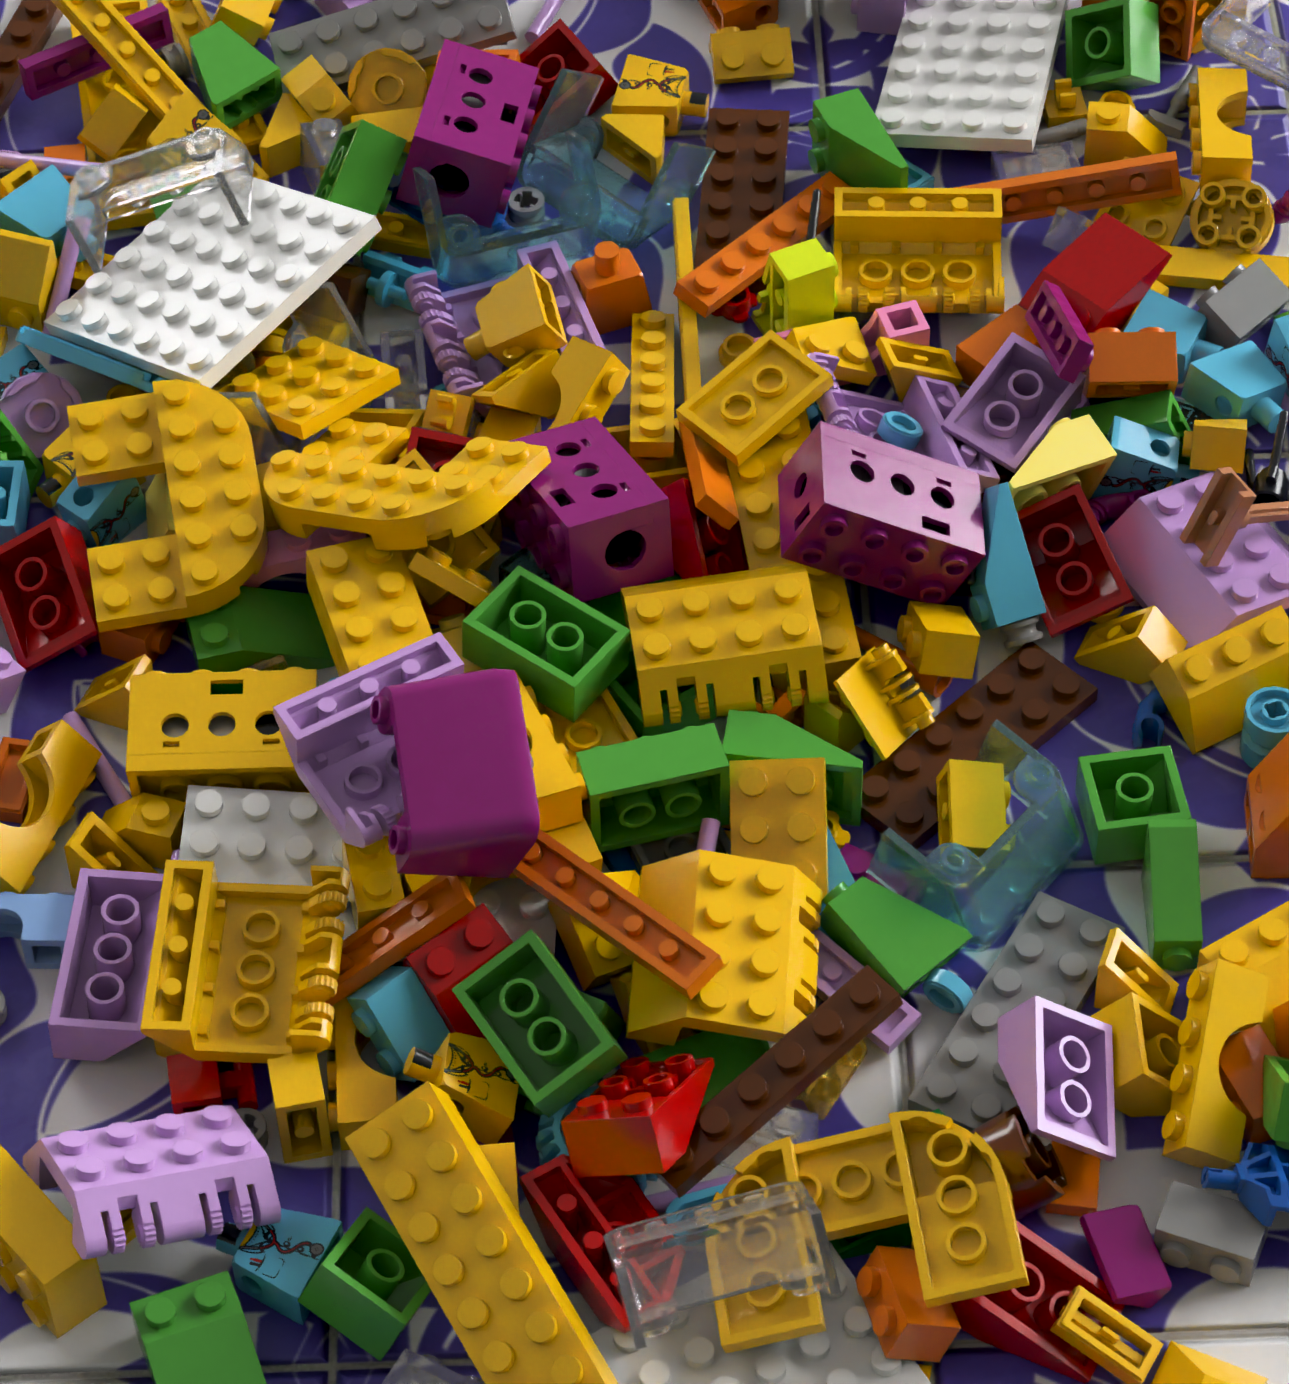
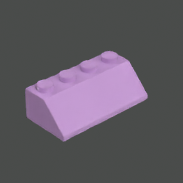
[48,868,163,1061]

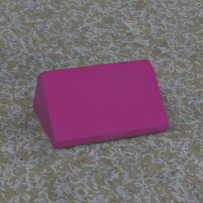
[1079,1205,1172,1308]

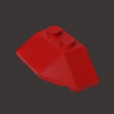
[519,1154,686,1333]

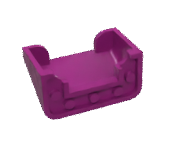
[370,668,540,878]

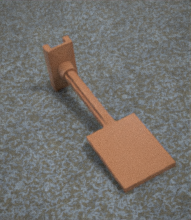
[1179,467,1289,567]

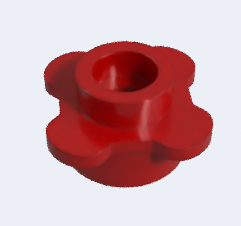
[711,287,758,323]

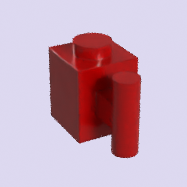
[166,1053,258,1114]

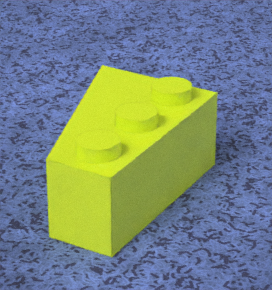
[751,238,839,335]

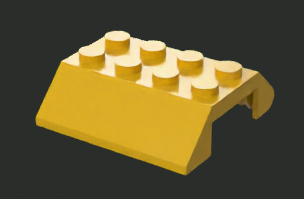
[834,187,1005,314]
[620,563,829,728]
[625,849,822,1046]
[140,860,351,1063]

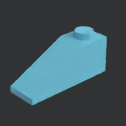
[970,482,1047,631]

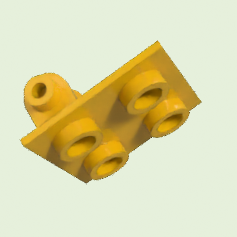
[1092,156,1200,246]
[833,642,935,761]

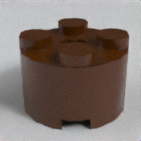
[970,1105,1067,1220]

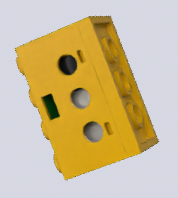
[126,667,319,802]

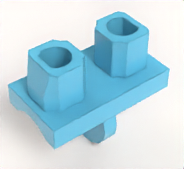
[362,250,438,311]

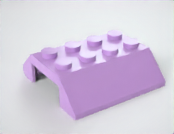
[404,240,606,420]
[806,352,1000,493]
[1104,471,1289,650]
[273,632,534,848]
[23,1105,281,1260]

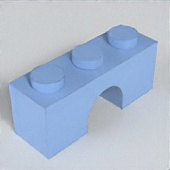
[0,891,75,969]

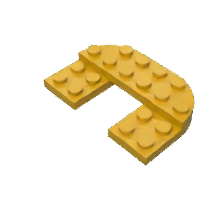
[66,379,268,632]
[263,418,551,551]
[705,1111,1029,1354]

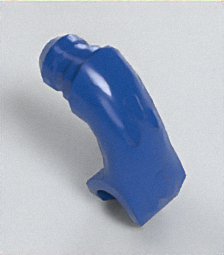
[1132,687,1169,748]

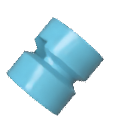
[1239,686,1289,769]

